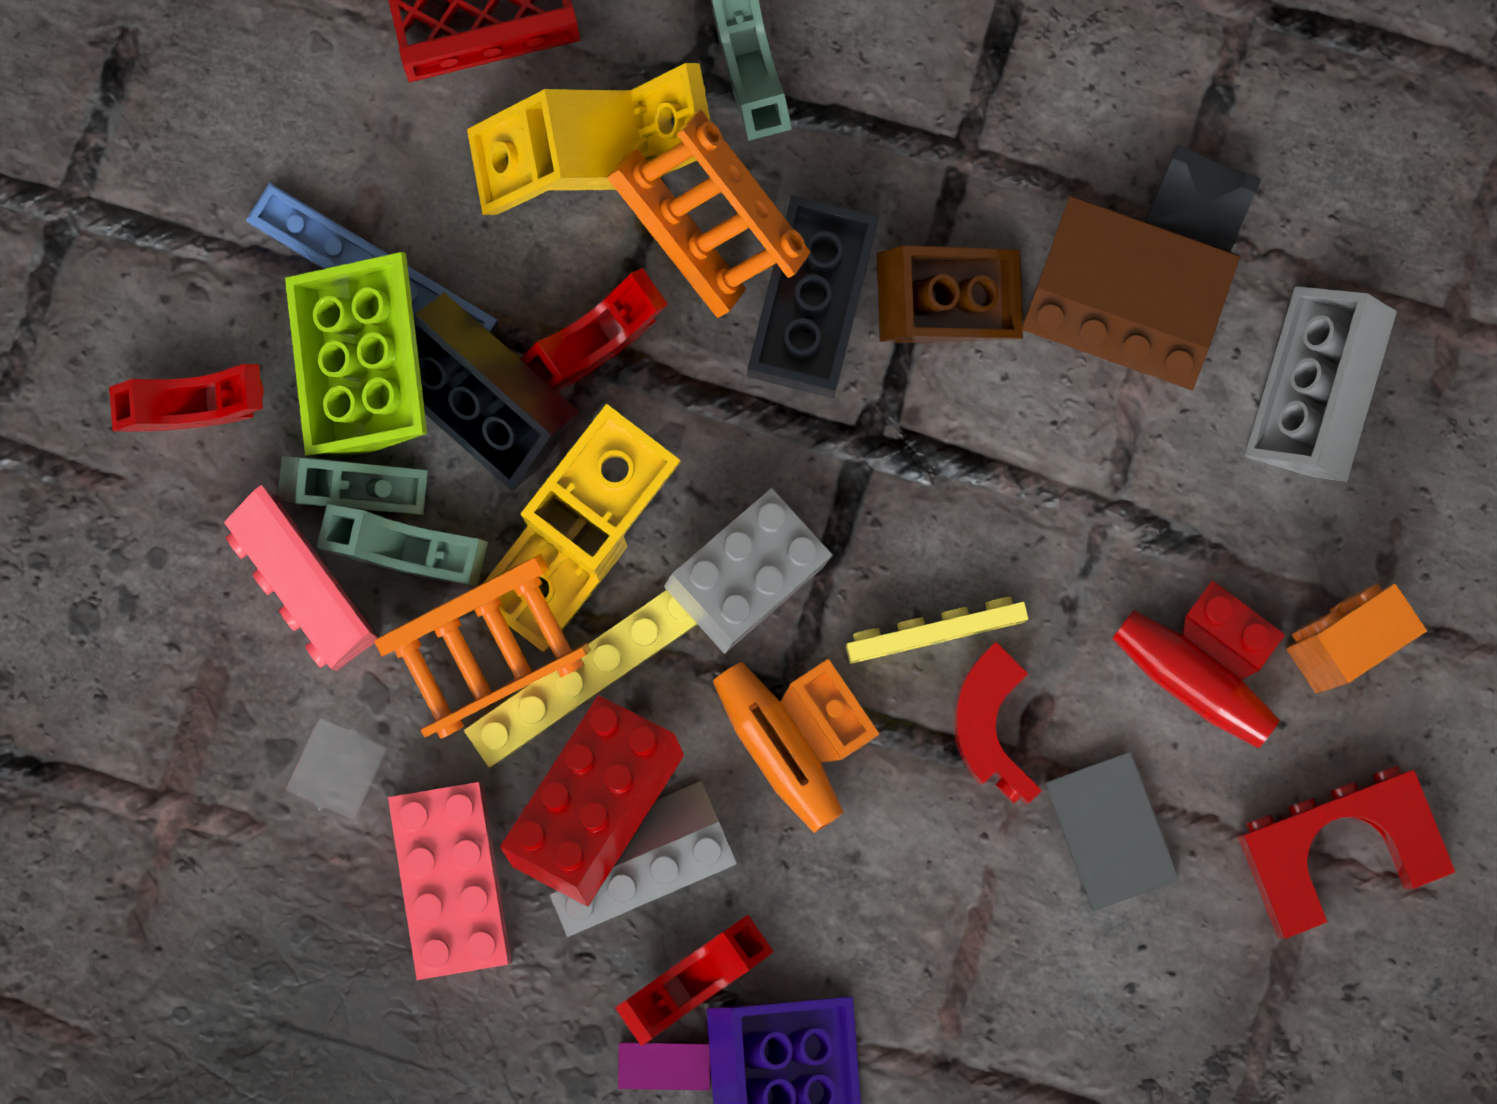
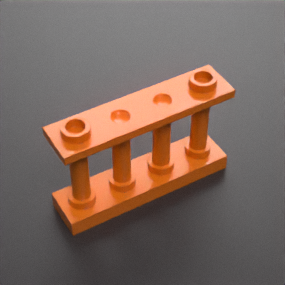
[607,109,811,318]
[374,553,591,739]

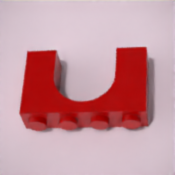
[1237,765,1456,939]

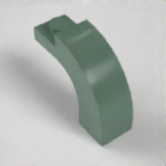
[711,0,792,141]
[316,504,488,586]

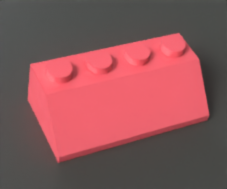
[224,485,378,671]

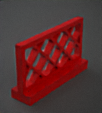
[388,0,581,83]

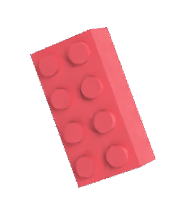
[388,782,512,980]

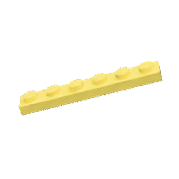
[463,590,698,768]

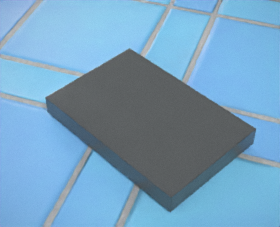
[1044,751,1179,911]

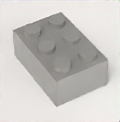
[664,488,833,654]

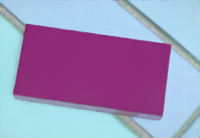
[618,1042,710,1091]

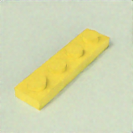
[845,596,1028,664]

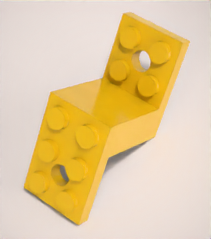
[467,63,711,215]
[484,404,681,654]

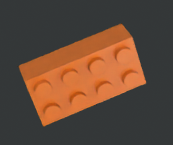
[1286,583,1427,694]

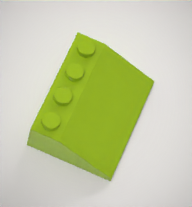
[285,252,427,459]

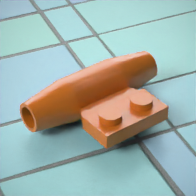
[713,658,879,833]

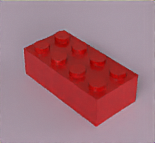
[500,695,684,907]

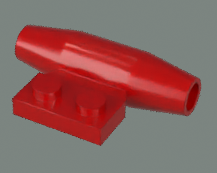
[1112,580,1285,748]

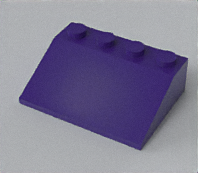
[707,997,861,1104]

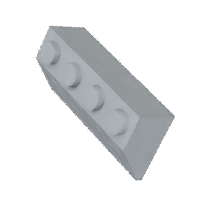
[1245,286,1397,482]
[546,781,737,937]

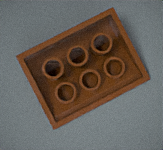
[1022,195,1240,391]

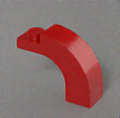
[520,268,668,392]
[109,364,264,432]
[954,642,1042,805]
[615,915,774,1046]

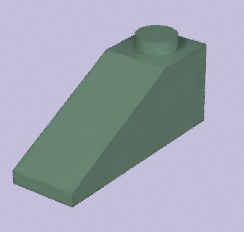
[277,456,428,515]

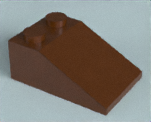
[876,245,1023,343]

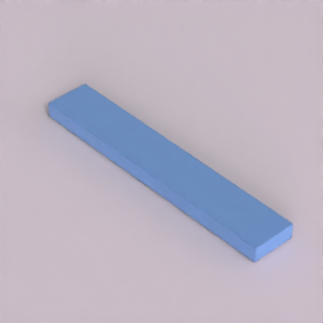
[246,183,499,334]

